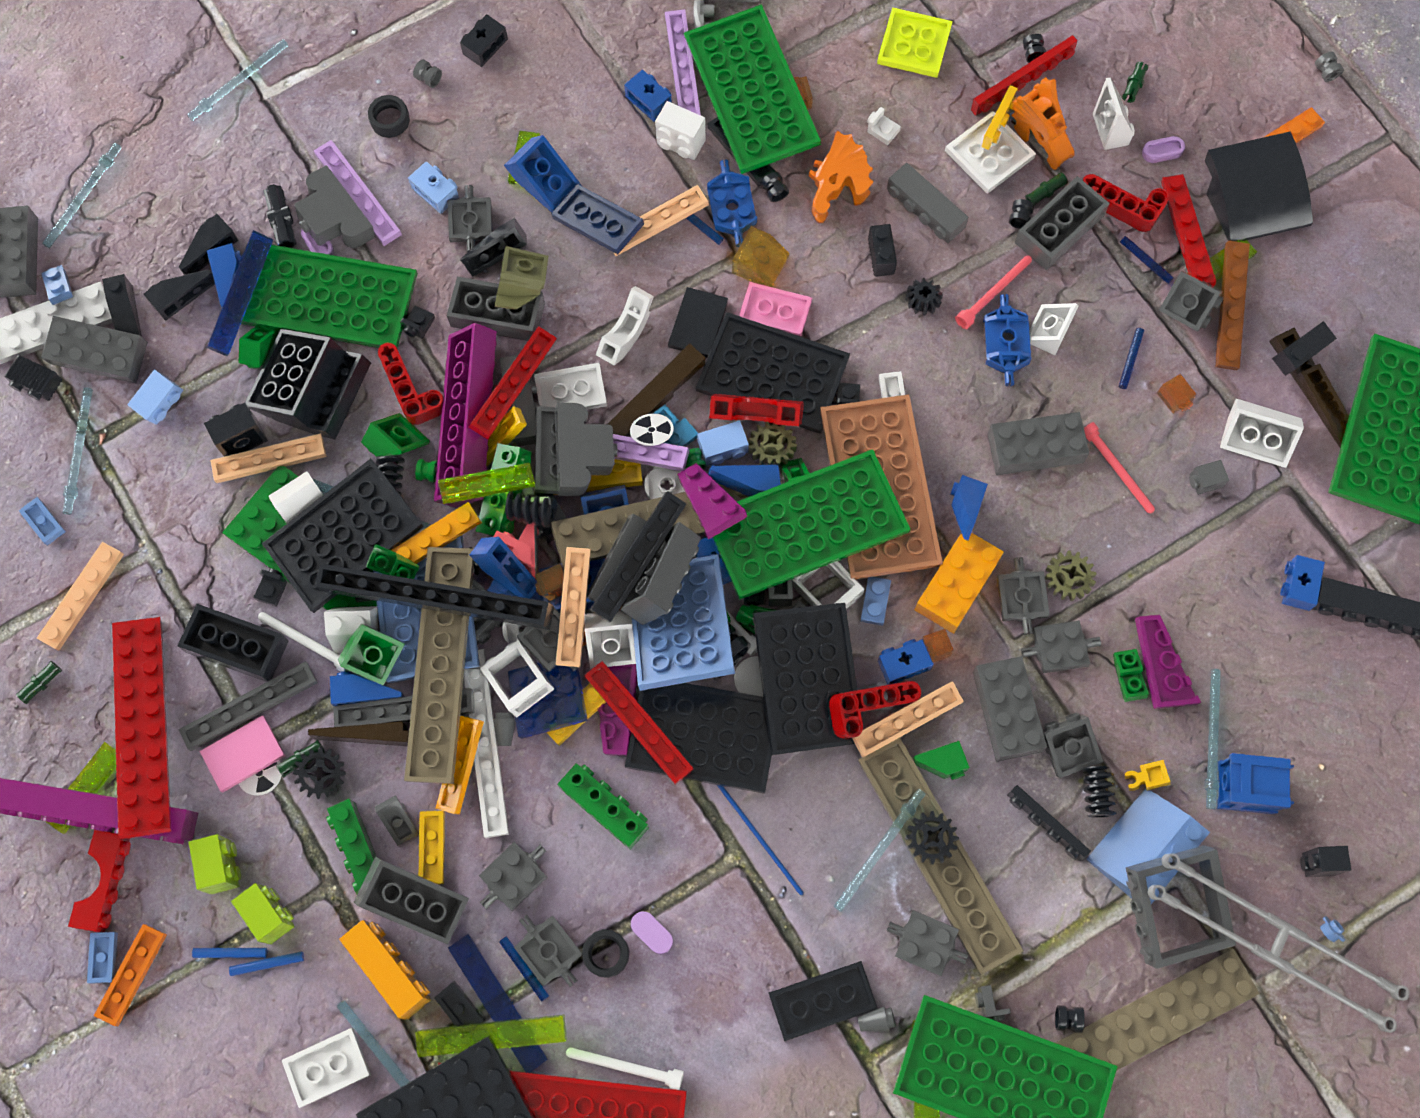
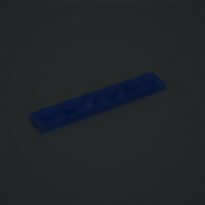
[206,230,274,356]
[448,934,549,1073]

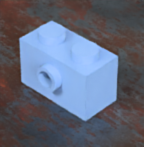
[408,161,459,214]
[127,369,183,425]
[697,420,749,466]

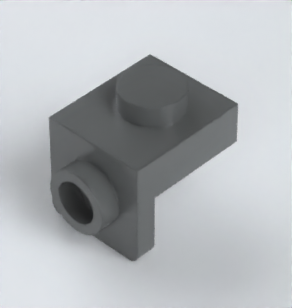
[975,985,1011,1021]

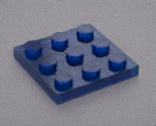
[508,663,588,739]

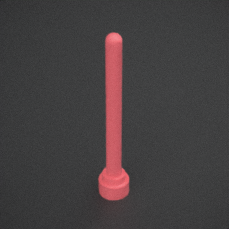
[955,255,1032,329]
[1084,422,1155,513]

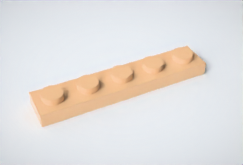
[613,185,709,256]
[210,433,327,483]
[37,542,124,651]
[556,547,591,667]
[852,681,964,757]

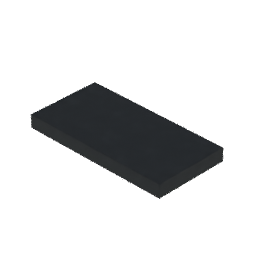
[768,961,878,1042]

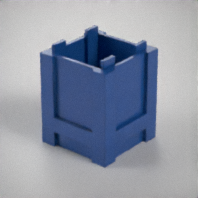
[1217,753,1294,815]

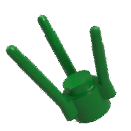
[736,604,776,635]

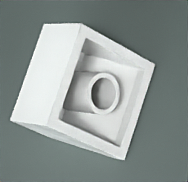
[324,606,380,654]

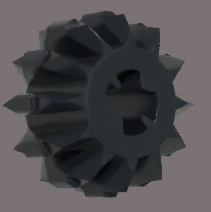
[905,278,943,316]

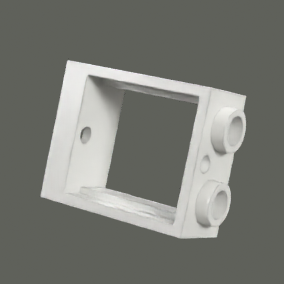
[792,561,864,610]
[480,640,554,717]

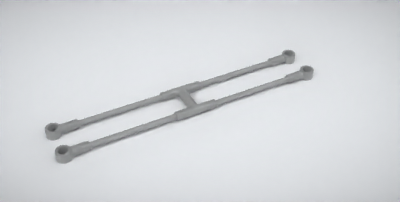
[1148,853,1409,1033]

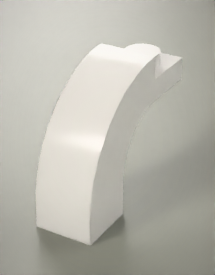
[596,286,654,365]

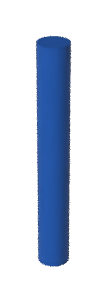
[192,948,268,958]
[229,951,304,976]

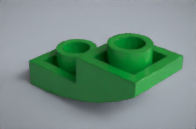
[366,544,419,579]
[1113,649,1149,702]

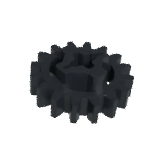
[293,746,346,799]
[905,811,959,865]

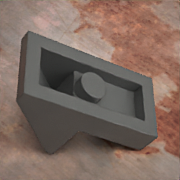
[374,795,419,846]

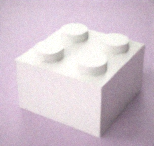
[655,101,706,160]
[585,610,636,669]

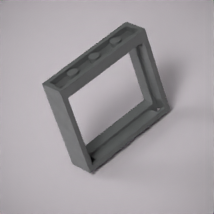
[1126,845,1236,969]

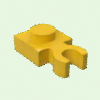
[1124,760,1171,791]

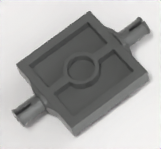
[448,185,493,253]
[997,557,1050,635]
[517,608,584,672]
[1021,620,1101,673]
[479,842,547,911]
[887,910,969,976]
[514,915,582,987]

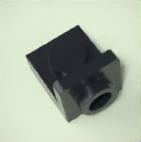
[400,306,435,339]
[836,383,860,405]
[253,568,287,607]

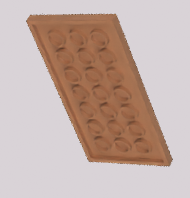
[820,394,943,579]

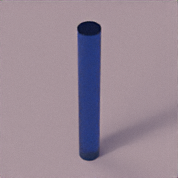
[686,214,724,245]
[1120,236,1174,284]
[1118,328,1144,389]
[499,936,549,1002]

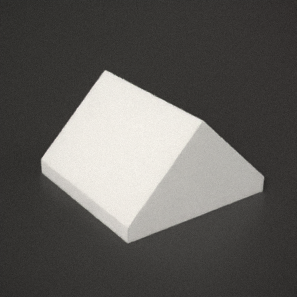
[1029,303,1078,355]
[269,472,323,523]

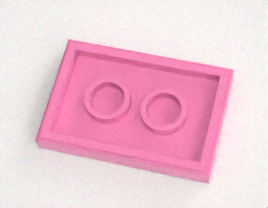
[739,282,812,337]
[199,715,286,793]

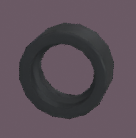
[368,95,410,138]
[582,929,630,978]

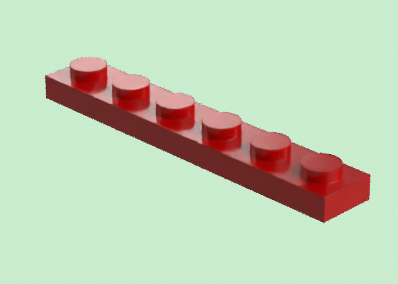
[971,35,1078,116]
[1161,174,1216,286]
[469,326,557,440]
[584,661,694,785]

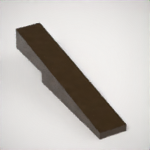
[1269,327,1349,448]
[606,343,705,437]
[308,722,409,747]

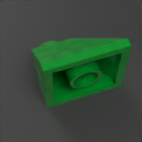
[361,413,430,457]
[338,624,405,685]

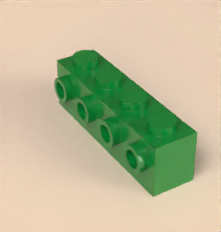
[475,443,532,536]
[557,763,649,850]
[326,799,377,895]

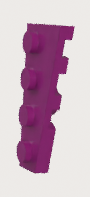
[677,463,747,539]
[1135,615,1201,709]
[598,664,637,757]

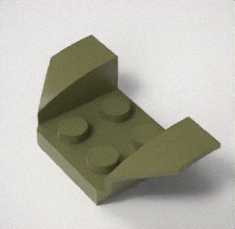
[495,246,549,309]

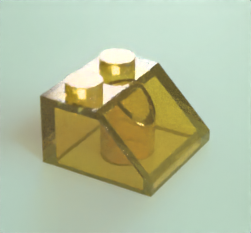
[732,226,790,287]

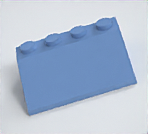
[1086,788,1210,904]

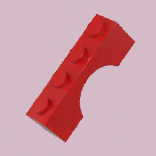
[709,394,804,426]
[68,830,131,933]

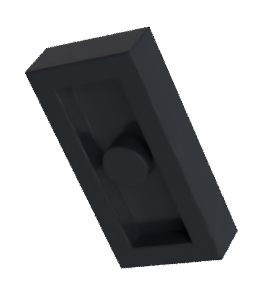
[434,981,485,1037]

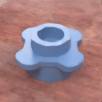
[1320,916,1345,942]

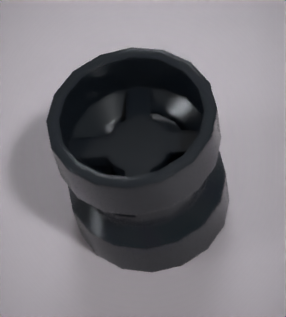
[1023,34,1046,63]
[761,172,789,202]
[1009,199,1034,229]
[1055,1005,1085,1033]

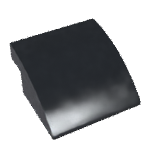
[1205,131,1313,242]
[245,329,371,440]

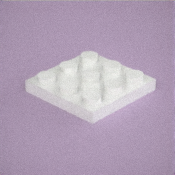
[945,111,1036,194]

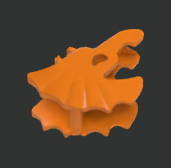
[1011,77,1075,170]
[808,131,873,223]

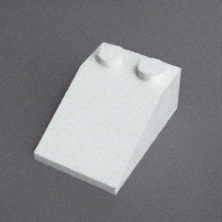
[1093,78,1134,150]

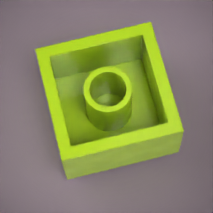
[189,834,241,895]
[231,883,295,945]

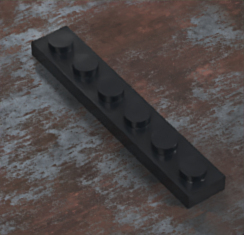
[590,491,686,623]

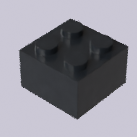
[204,403,268,457]

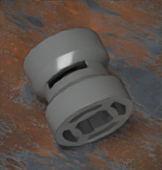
[1315,51,1344,82]
[413,59,442,88]

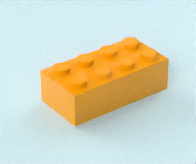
[914,532,1004,634]
[339,920,431,1020]

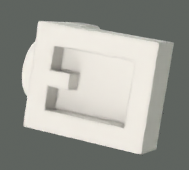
[867,107,901,145]

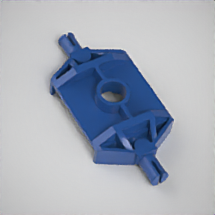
[707,160,757,247]
[983,294,1031,386]

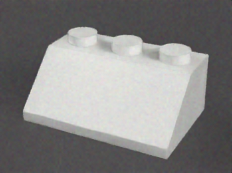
[1220,399,1304,468]

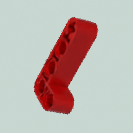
[1083,174,1169,232]
[378,343,443,425]
[829,681,921,738]

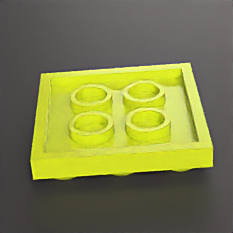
[877,7,953,78]

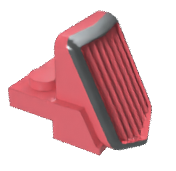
[493,523,539,582]

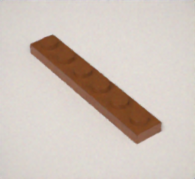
[1215,240,1250,371]

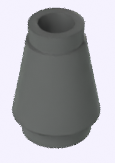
[493,713,516,746]
[858,1006,896,1032]

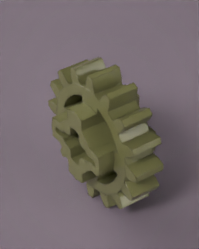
[748,422,797,468]
[1045,550,1097,601]

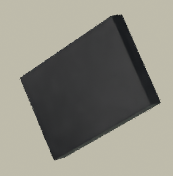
[668,287,728,358]

